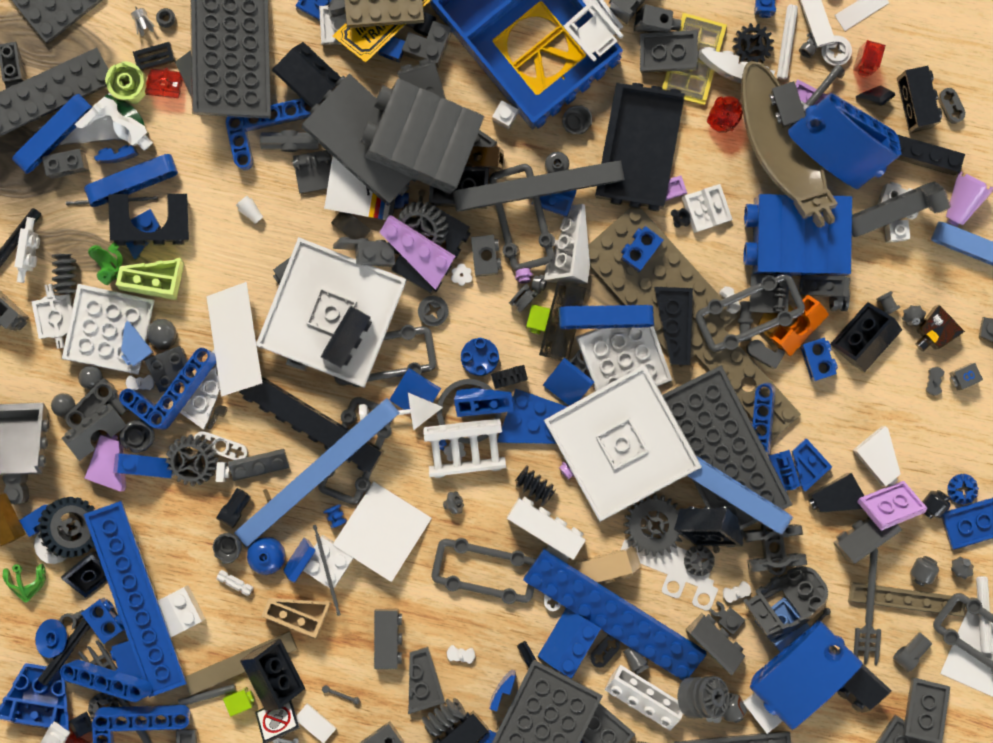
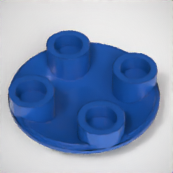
[461,337,499,376]

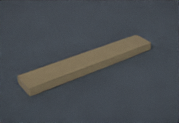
[848,582,965,617]
[185,631,298,696]

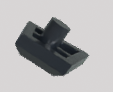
[856,85,895,106]

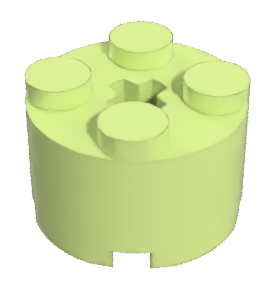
[105,61,148,104]

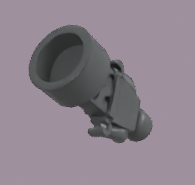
[799,32,816,58]

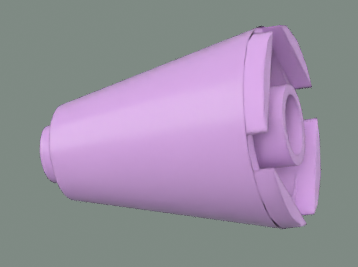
[946,171,993,227]

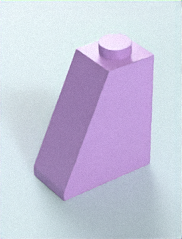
[84,433,126,492]

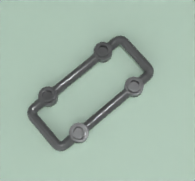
[489,164,555,271]
[695,273,805,352]
[334,325,436,387]
[318,397,392,505]
[431,538,536,604]
[933,593,993,674]

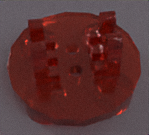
[707,96,743,133]

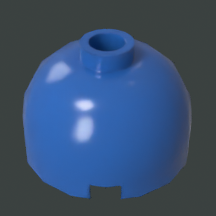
[247,537,285,575]

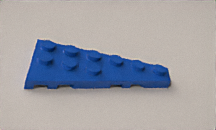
[497,389,567,444]

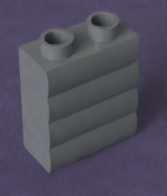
[359,79,485,194]

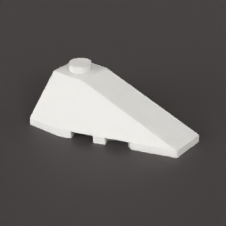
[544,204,590,285]

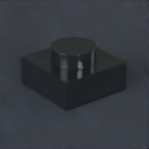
[69,711,92,739]

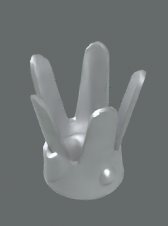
[131,7,155,37]

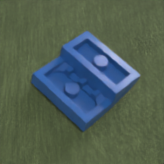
[489,669,516,711]

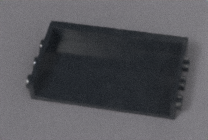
[595,83,685,212]

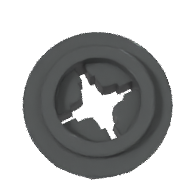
[418,296,449,326]
[684,545,715,576]
[88,693,119,721]

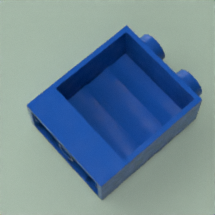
[743,194,852,276]

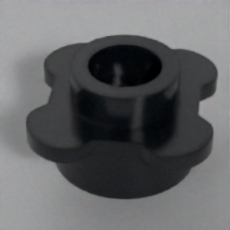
[671,208,690,228]

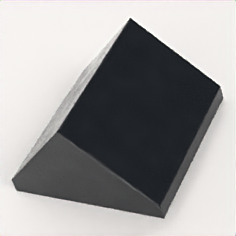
[61,551,107,598]

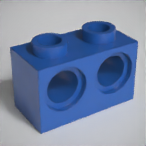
[621,226,664,272]
[800,337,838,382]
[81,598,125,644]

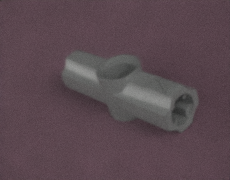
[260,130,319,152]

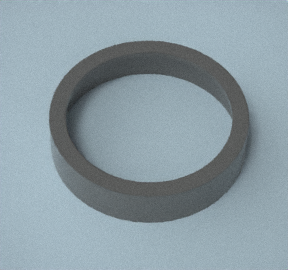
[437,379,501,443]

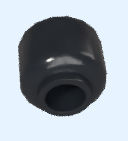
[922,490,951,519]

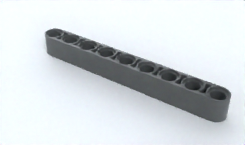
[453,161,625,211]

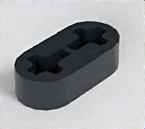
[590,635,621,668]

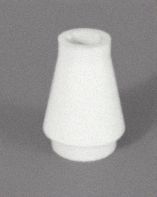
[236,196,264,224]

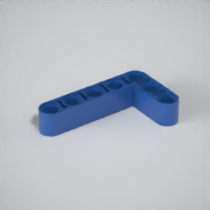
[226,98,311,170]
[119,348,216,430]
[92,705,191,743]

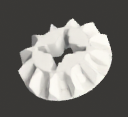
[821,35,852,66]

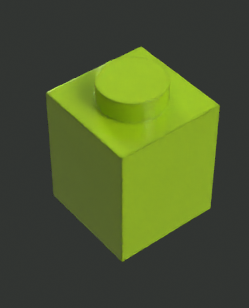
[526,304,550,335]
[223,687,255,717]

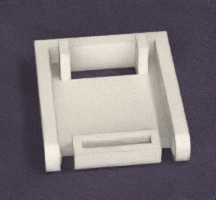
[563,0,623,62]

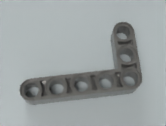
[852,182,951,237]

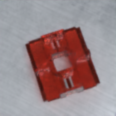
[145,67,183,99]

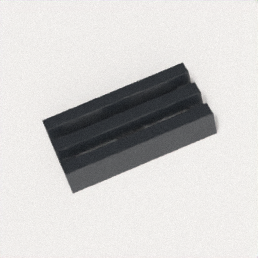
[133,42,175,71]

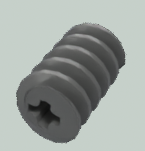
[52,254,77,294]
[422,698,466,737]

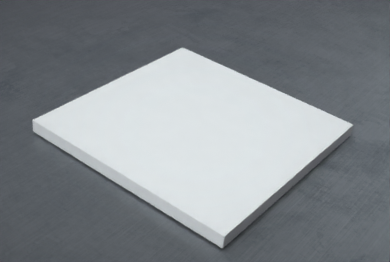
[256,237,407,388]
[544,364,702,522]

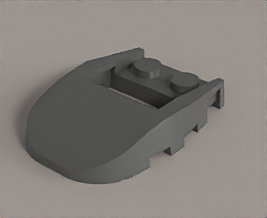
[743,566,828,640]

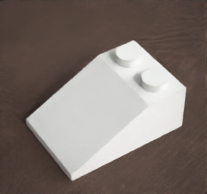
[158,585,205,637]

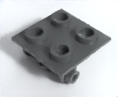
[293,150,332,194]
[749,273,789,314]
[144,346,194,393]

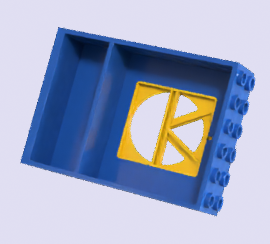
[430,0,623,130]

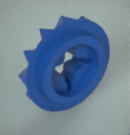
[947,474,979,505]

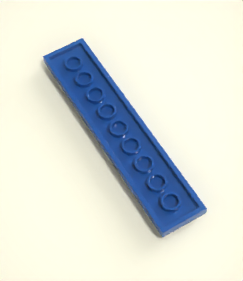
[83,501,187,698]
[523,549,707,681]

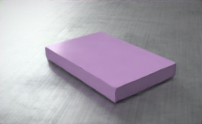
[858,481,928,531]

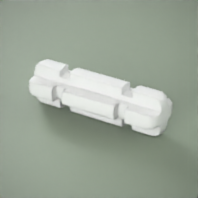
[216,570,253,596]

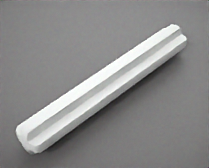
[777,5,798,80]
[976,576,993,653]

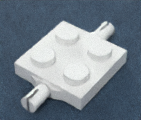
[14,217,40,283]
[31,284,73,349]

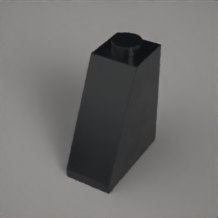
[808,473,864,512]

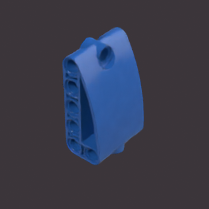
[788,93,901,189]
[750,621,863,730]

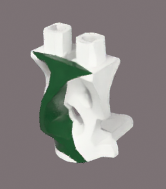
[75,93,153,151]

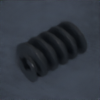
[514,465,556,506]

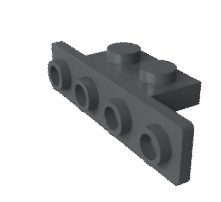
[333,237,400,267]

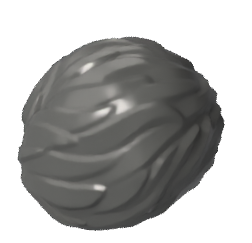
[119,420,155,453]

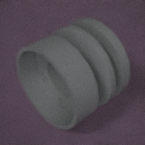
[677,676,730,718]

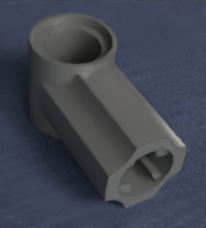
[893,632,932,672]

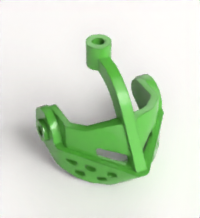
[88,242,123,285]
[3,564,46,603]

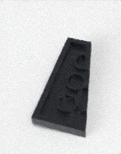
[654,287,693,365]

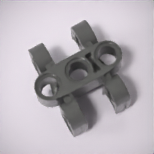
[744,523,807,575]

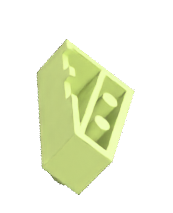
[116,258,184,300]

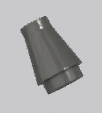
[623,647,649,675]

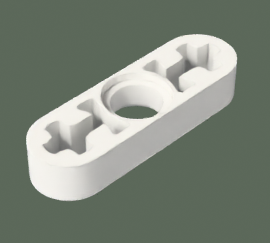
[194,431,248,460]

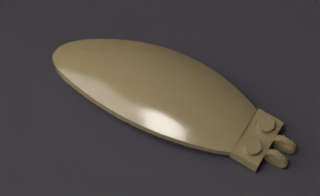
[741,61,838,228]

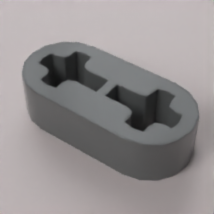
[938,88,966,124]

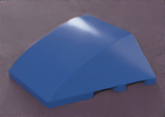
[0,663,69,731]

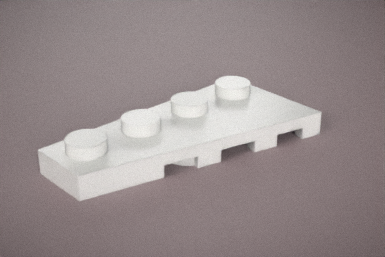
[38,115,123,146]
[180,350,220,430]

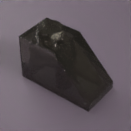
[331,212,373,240]

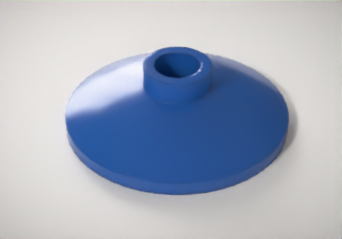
[35,619,67,658]

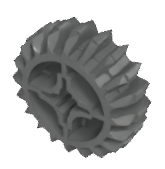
[398,200,449,246]
[166,434,218,486]

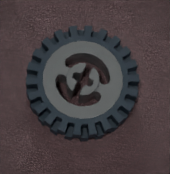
[37,497,95,558]

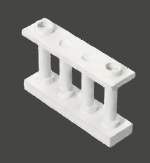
[424,418,506,478]

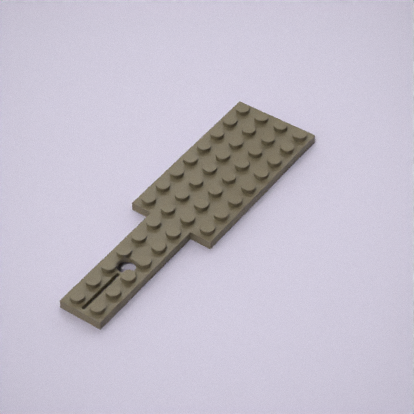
[588,207,801,440]

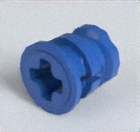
[323,504,347,529]

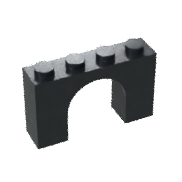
[108,194,189,246]
[391,204,471,294]

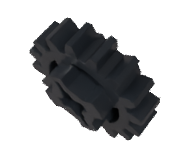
[732,23,774,63]

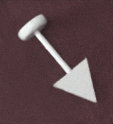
[359,393,443,430]

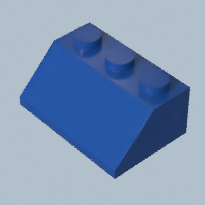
[538,608,601,679]

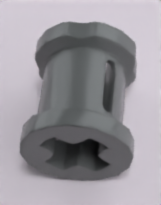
[876,291,901,314]

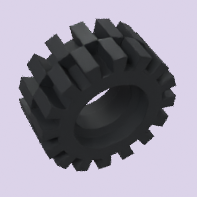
[491,365,528,389]

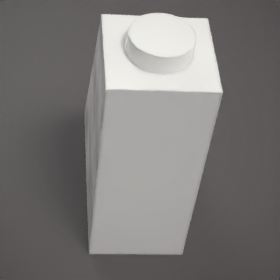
[852,426,901,486]

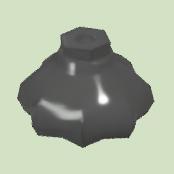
[902,305,926,326]
[443,491,464,514]
[951,557,974,579]

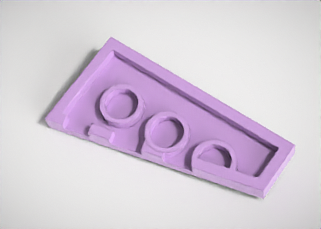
[379,215,456,289]

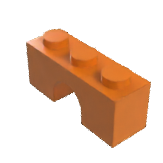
[769,294,829,357]

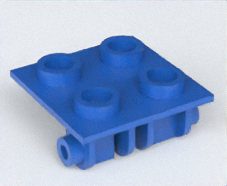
[770,450,801,491]

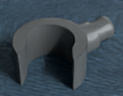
[59,609,84,630]

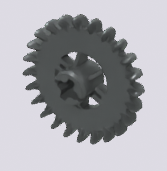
[623,493,682,557]

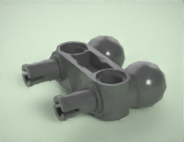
[51,366,128,443]

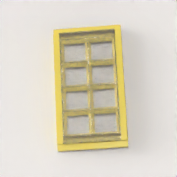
[662,13,727,106]

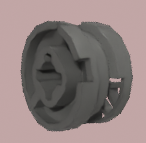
[509,284,537,313]
[829,290,850,311]

